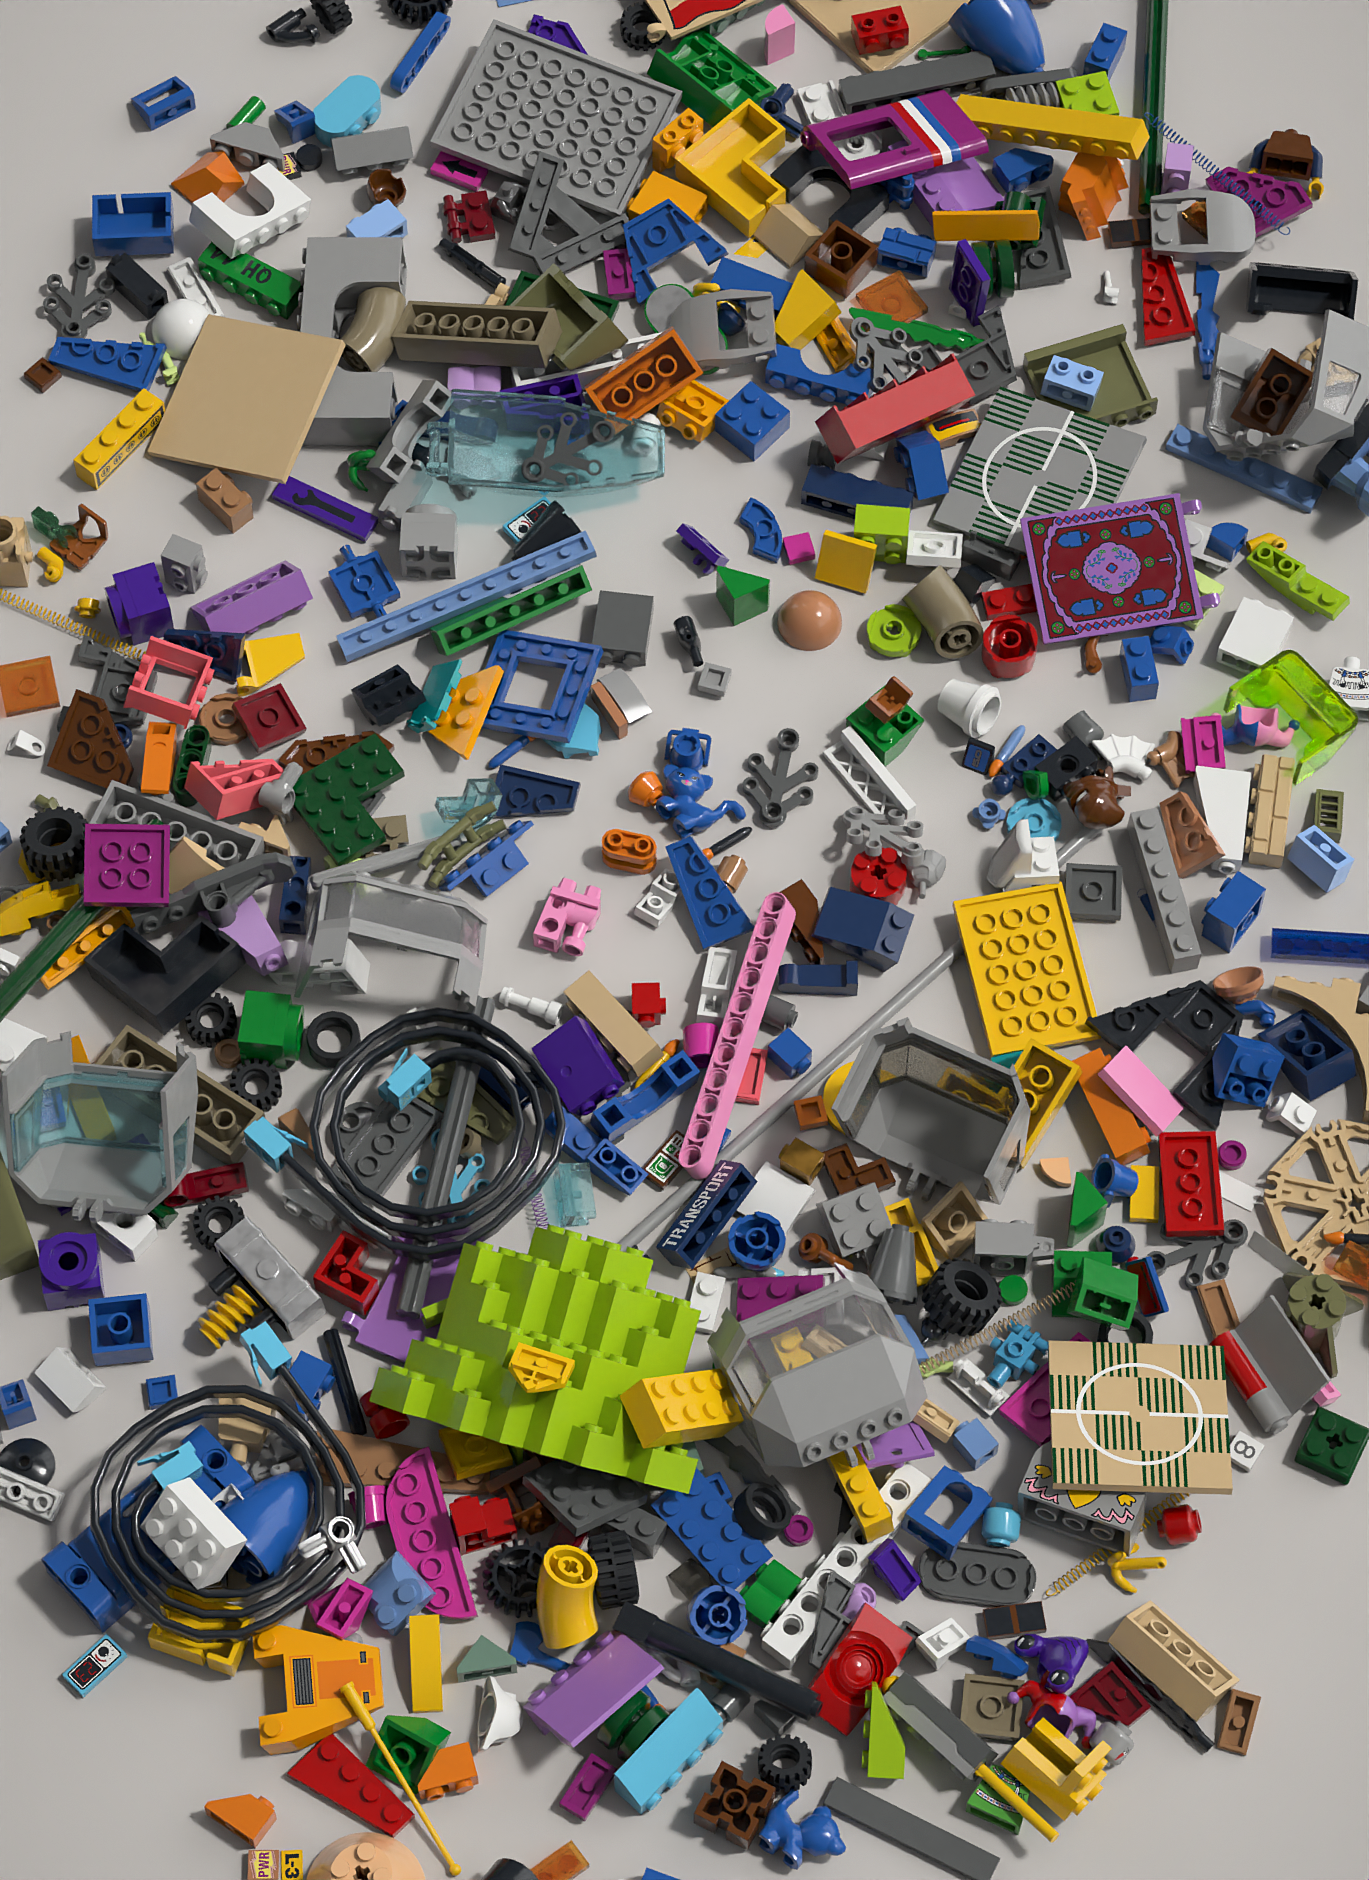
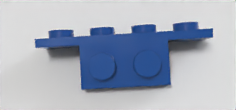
[439,820,534,897]

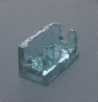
[553,1163,596,1228]

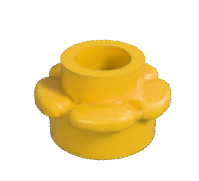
[74,598,101,619]

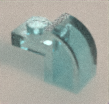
[434,778,502,830]

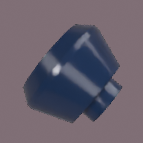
[717,302,746,336]
[1096,1226,1136,1263]

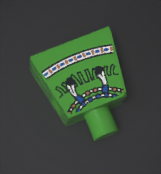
[966,1764,1030,1835]

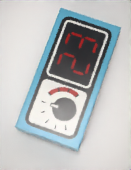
[503,496,551,545]
[62,1634,127,1698]

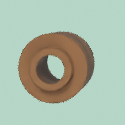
[716,855,748,894]

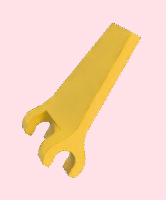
[236,633,305,696]

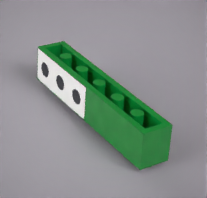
[429,564,592,656]

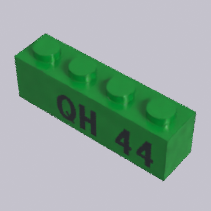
[198,241,304,320]

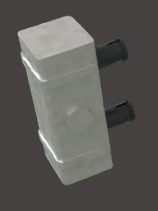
[207,1217,326,1340]

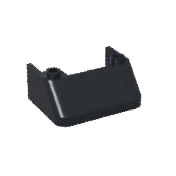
[1246,262,1358,320]

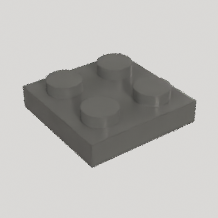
[1065,863,1122,921]

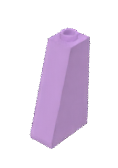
[197,895,289,976]

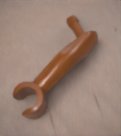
[1084,634,1109,673]

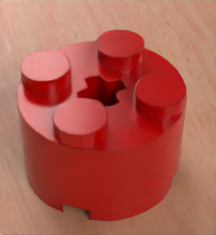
[981,615,1038,678]
[850,848,907,905]

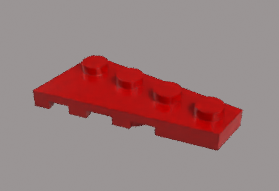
[1141,247,1196,346]
[287,1734,415,1838]

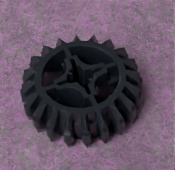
[387,0,453,26]
[482,1538,550,1618]

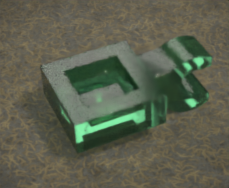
[31,506,78,548]

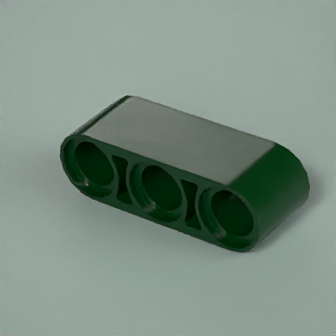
[173,725,212,807]

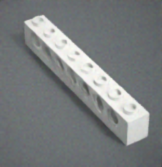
[760,1461,932,1670]

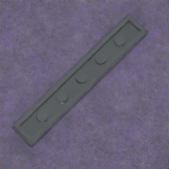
[823,1777,1000,1880]

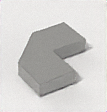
[250,1426,301,1484]

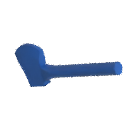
[510,1621,572,1672]

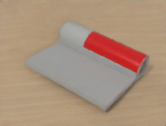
[1208,1295,1331,1434]

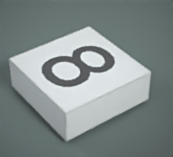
[1230,1431,1265,1472]

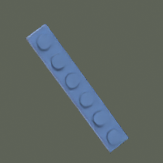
[1165,424,1323,514]

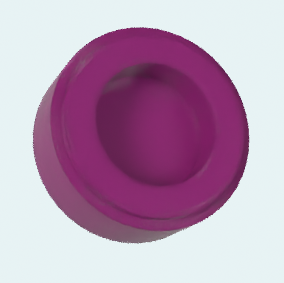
[1218,1140,1247,1170]
[784,1515,814,1546]

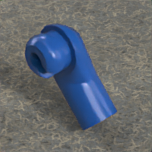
[1235,1000,1276,1028]

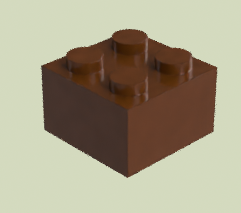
[804,220,878,299]

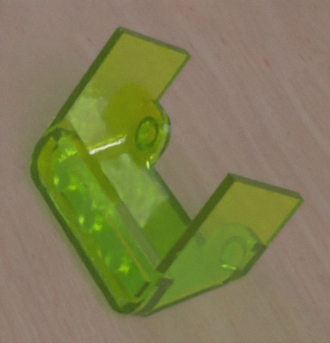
[1223,650,1358,786]

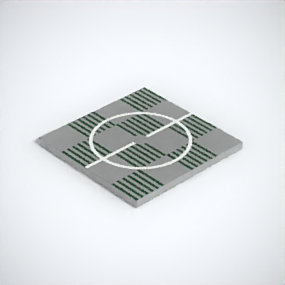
[933,387,1147,557]

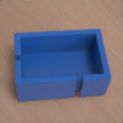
[92,192,174,257]

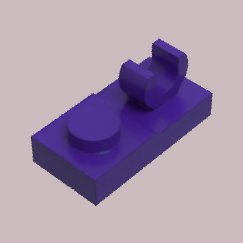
[676,523,729,575]

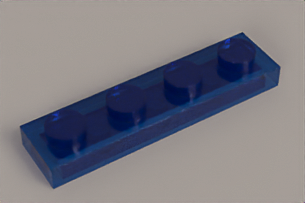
[1271,928,1369,964]

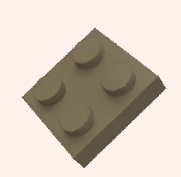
[960,1673,1025,1742]

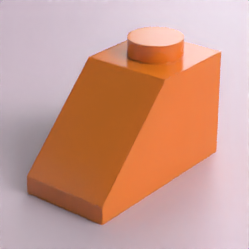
[204,1794,277,1848]

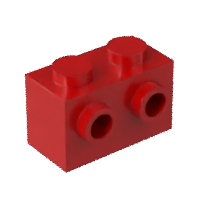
[851,5,909,55]

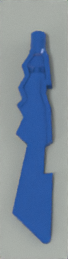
[1196,261,1220,380]

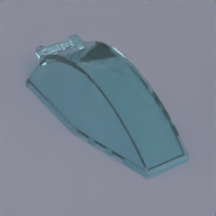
[425,389,665,497]

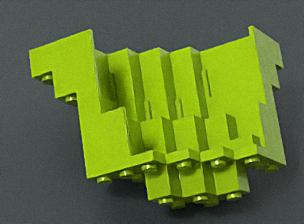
[370,1224,701,1494]

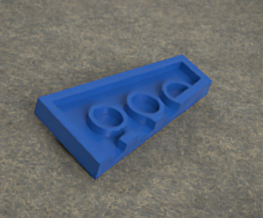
[48,337,166,392]
[665,836,755,950]

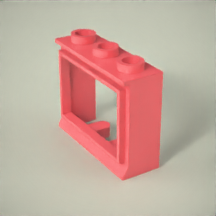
[123,636,215,729]

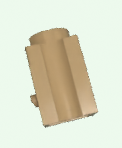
[0,516,33,587]

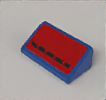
[1125,1256,1169,1317]

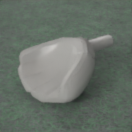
[906,849,946,899]

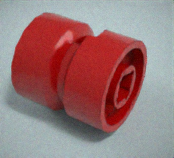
[360,1389,410,1439]

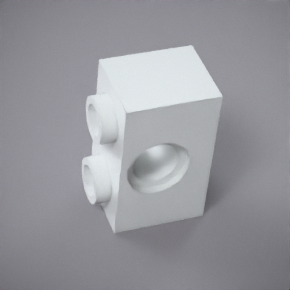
[91,1212,158,1261]

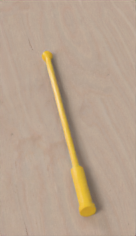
[339,1681,461,1876]

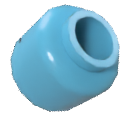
[981,1502,1021,1548]

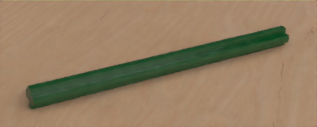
[1138,0,1169,215]
[0,818,172,1022]

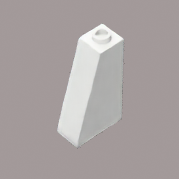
[1193,766,1251,874]

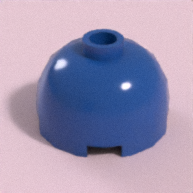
[728,1211,786,1271]
[686,1585,748,1645]

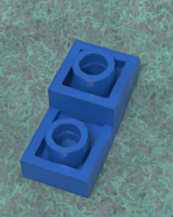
[965,1635,1029,1679]

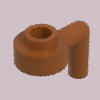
[798,1233,854,1271]

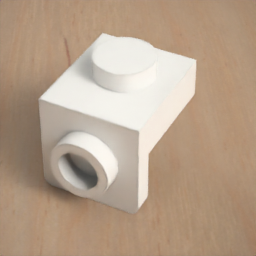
[1266,1092,1317,1136]

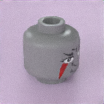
[1089,1721,1134,1767]

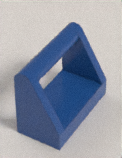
[131,76,196,131]

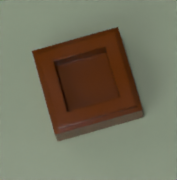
[24,357,62,393]

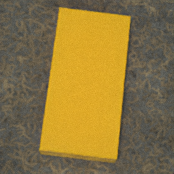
[1129,1165,1159,1223]

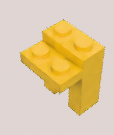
[1000,1717,1112,1821]

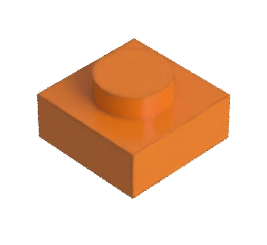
[794,1095,828,1131]

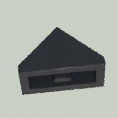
[953,564,996,608]

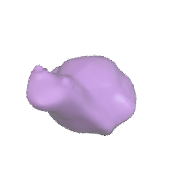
[842,1583,876,1620]

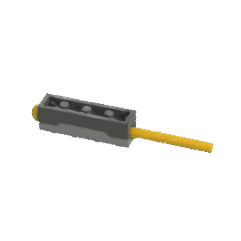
[881,1671,1059,1843]

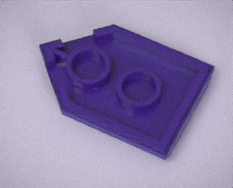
[528,14,588,55]

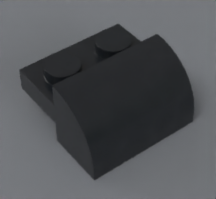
[351,664,426,727]

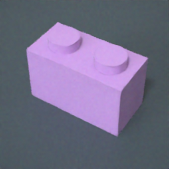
[1161,143,1194,194]

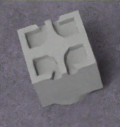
[399,504,458,579]

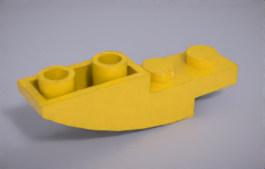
[0,881,82,937]

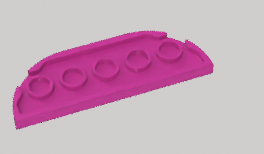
[386,1446,478,1619]

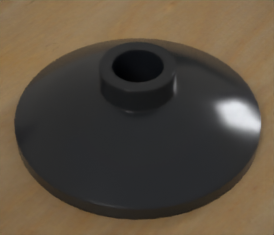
[0,1438,56,1494]

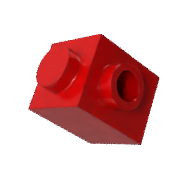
[632,982,666,1028]

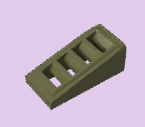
[1313,789,1344,843]

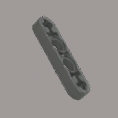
[979,68,1078,100]

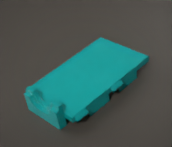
[406,659,463,733]

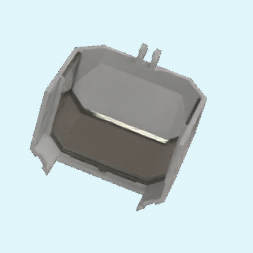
[831,1017,1031,1205]

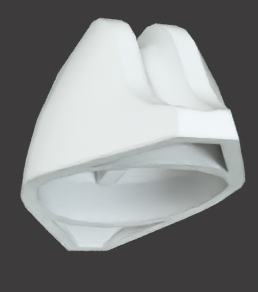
[477,1676,523,1753]

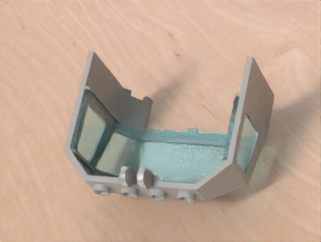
[1,1031,198,1223]

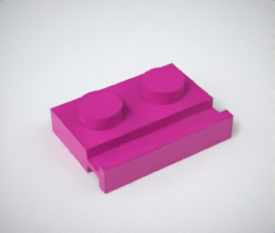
[1180,715,1226,774]

